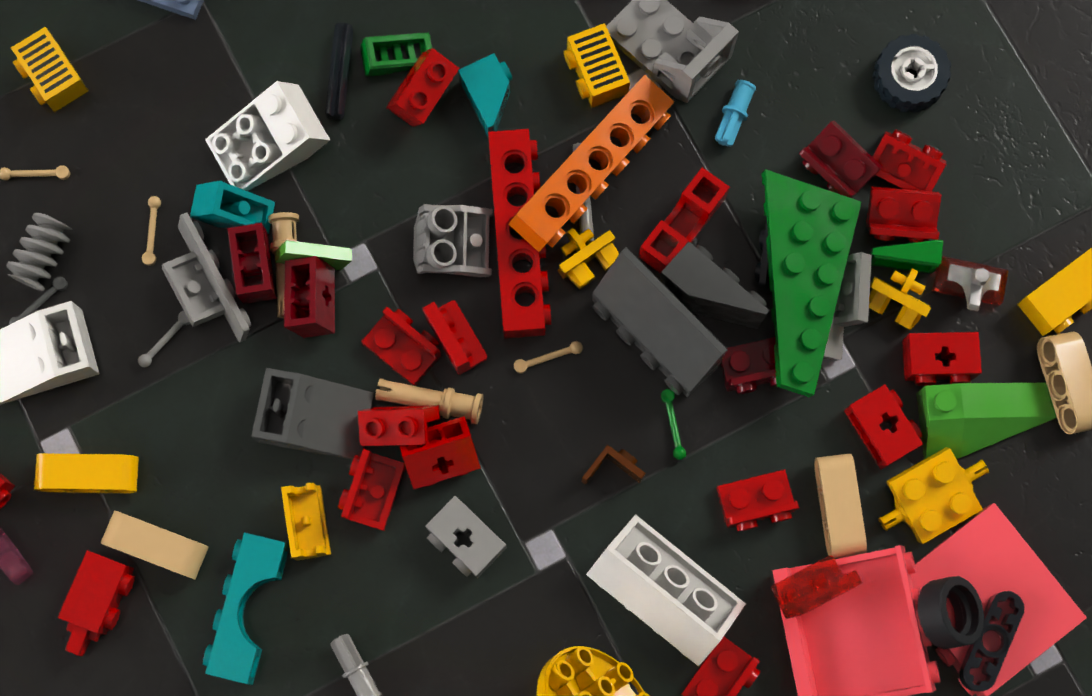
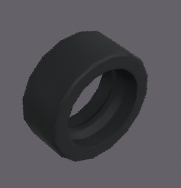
[918,576,984,649]

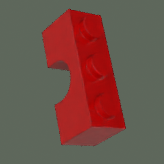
[638,167,730,274]

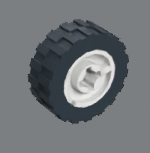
[873,34,952,113]

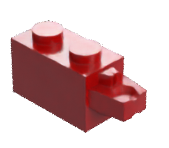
[57,550,135,656]

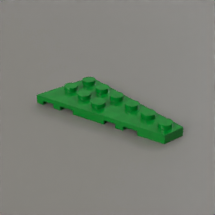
[761,169,861,397]

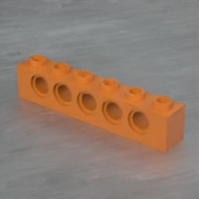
[508,75,675,252]

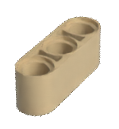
[1037,331,1092,434]
[814,453,867,559]
[100,510,209,580]

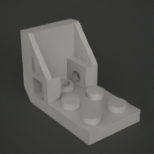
[606,0,739,103]

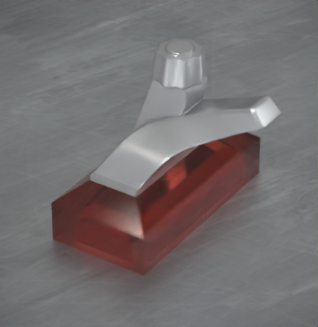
[932,256,1009,311]

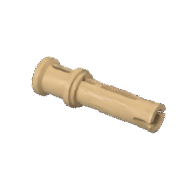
[268,212,299,318]
[375,378,483,425]

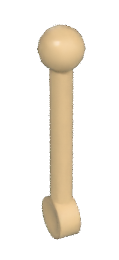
[0,165,70,181]
[142,196,161,266]
[514,341,583,374]

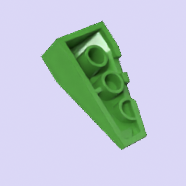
[916,383,1057,459]

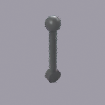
[9,276,68,325]

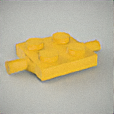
[878,447,989,544]

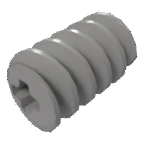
[6,213,72,291]

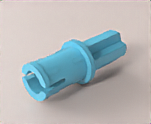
[715,80,756,147]

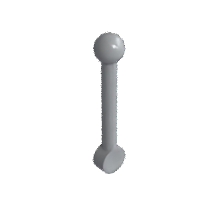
[138,311,190,367]

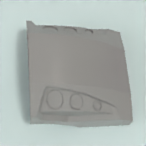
[413,204,493,277]

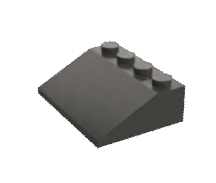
[592,247,727,398]

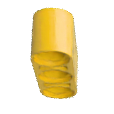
[34,453,139,493]

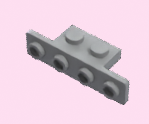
[162,212,251,343]
[823,252,872,361]

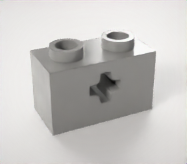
[425,496,507,578]

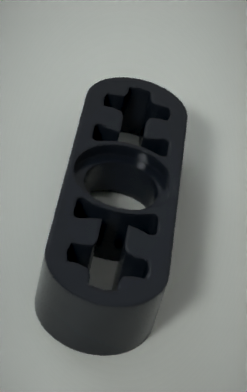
[959,591,1024,691]

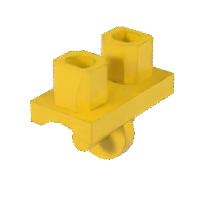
[558,228,619,289]
[869,268,931,330]

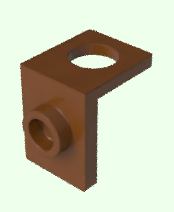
[581,445,646,485]

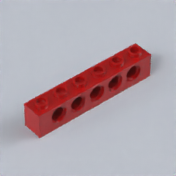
[488,129,552,339]

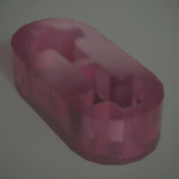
[0,527,33,585]

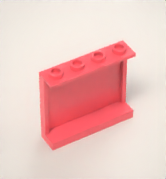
[911,503,1087,696]
[772,545,940,696]

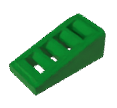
[360,32,432,77]
[869,240,943,274]

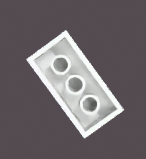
[586,514,746,666]

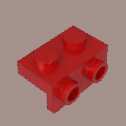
[338,449,405,531]

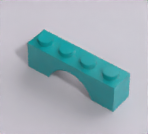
[203,532,290,685]

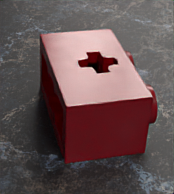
[227,223,277,304]
[284,256,335,338]

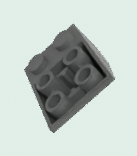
[659,242,770,329]
[251,368,374,460]

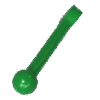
[661,389,686,460]

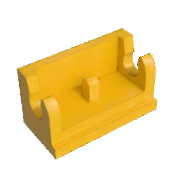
[281,483,331,561]

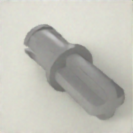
[331,634,382,696]

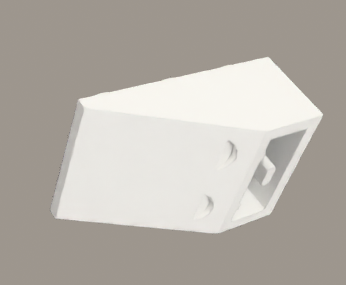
[205,81,330,191]
[0,301,100,405]

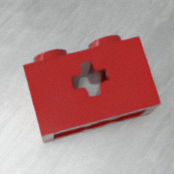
[386,48,460,127]
[902,332,982,386]
[844,384,923,470]
[399,416,481,490]

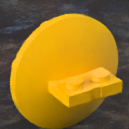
[537,646,650,696]

